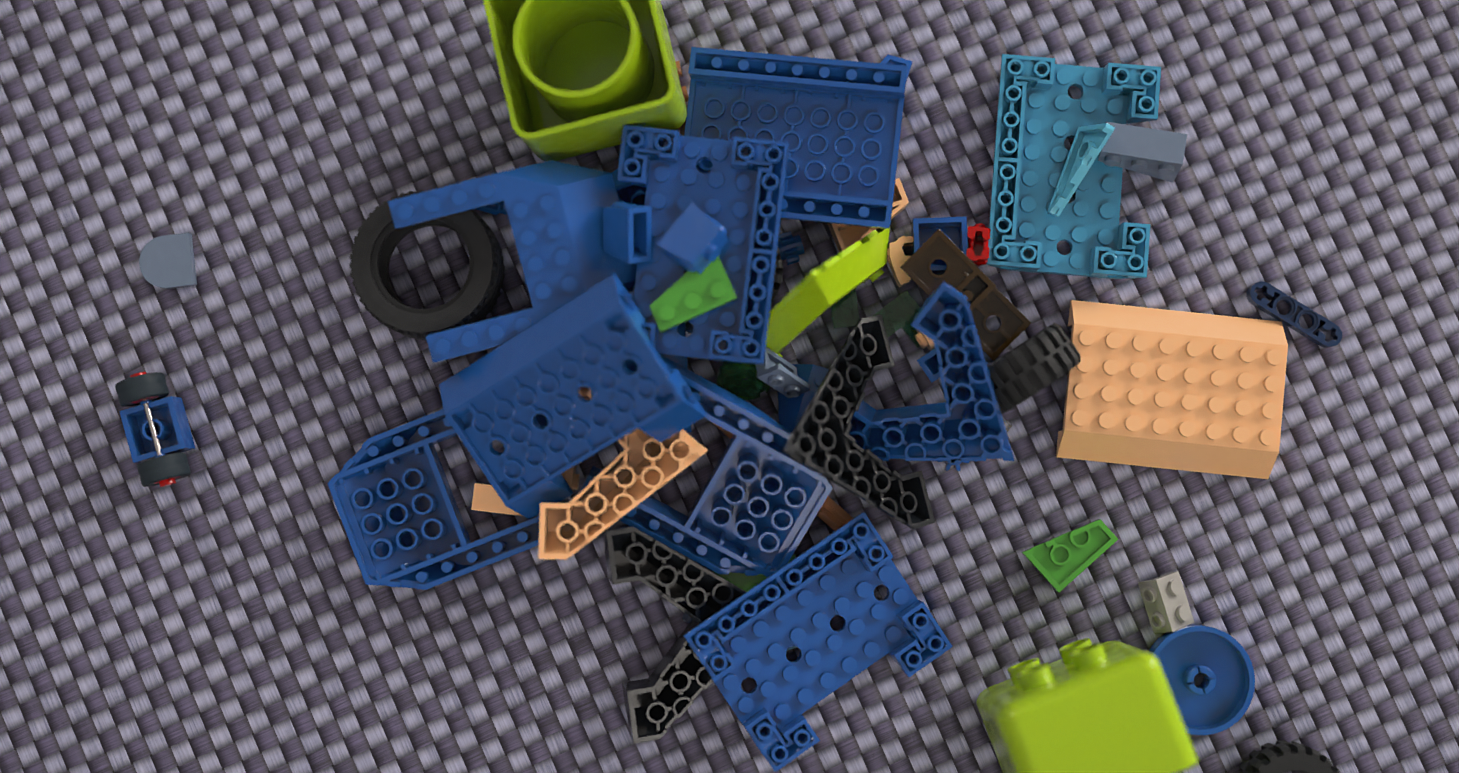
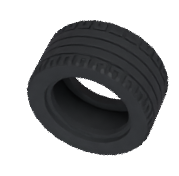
[349,190,505,341]

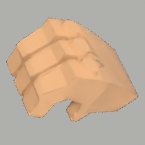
[887,235,914,287]

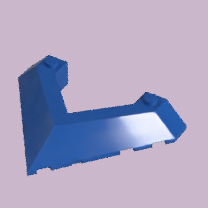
[848,282,1014,461]

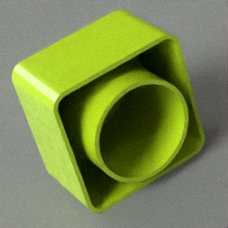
[483,0,687,161]
[976,638,1198,773]

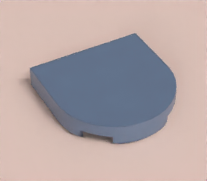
[139,232,197,289]

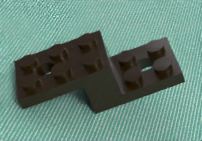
[900,229,1031,361]

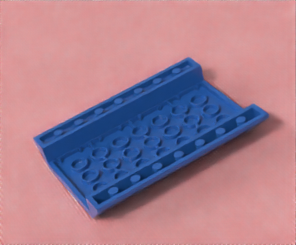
[684,47,907,229]

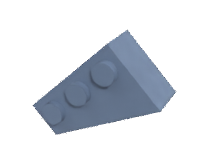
[1098,122,1187,183]

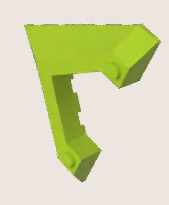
[724,228,890,366]

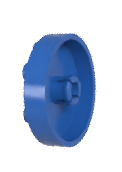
[1148,624,1255,735]

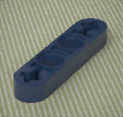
[1246,281,1342,348]

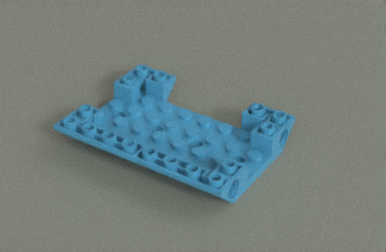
[986,54,1161,279]

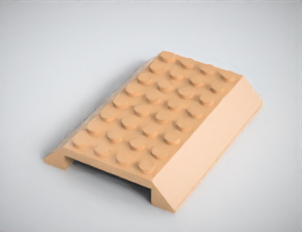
[1056,300,1288,479]

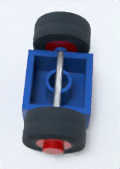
[115,372,196,487]

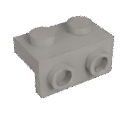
[1138,571,1195,634]

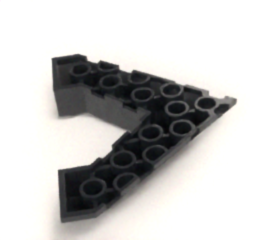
[781,314,935,529]
[605,526,746,744]

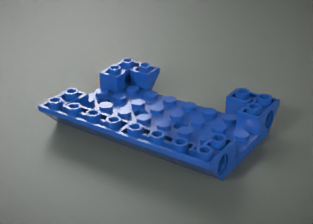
[617,125,789,364]
[439,273,706,519]
[684,512,953,772]

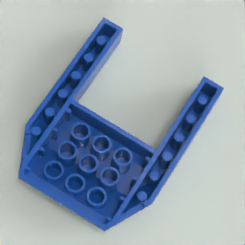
[388,160,637,363]
[578,354,833,577]
[327,409,540,590]

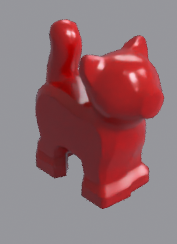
[966,223,990,267]

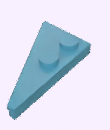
[1047,123,1115,217]

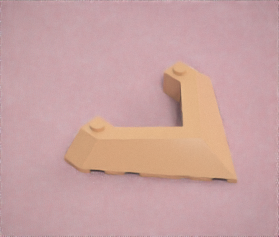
[539,386,708,559]

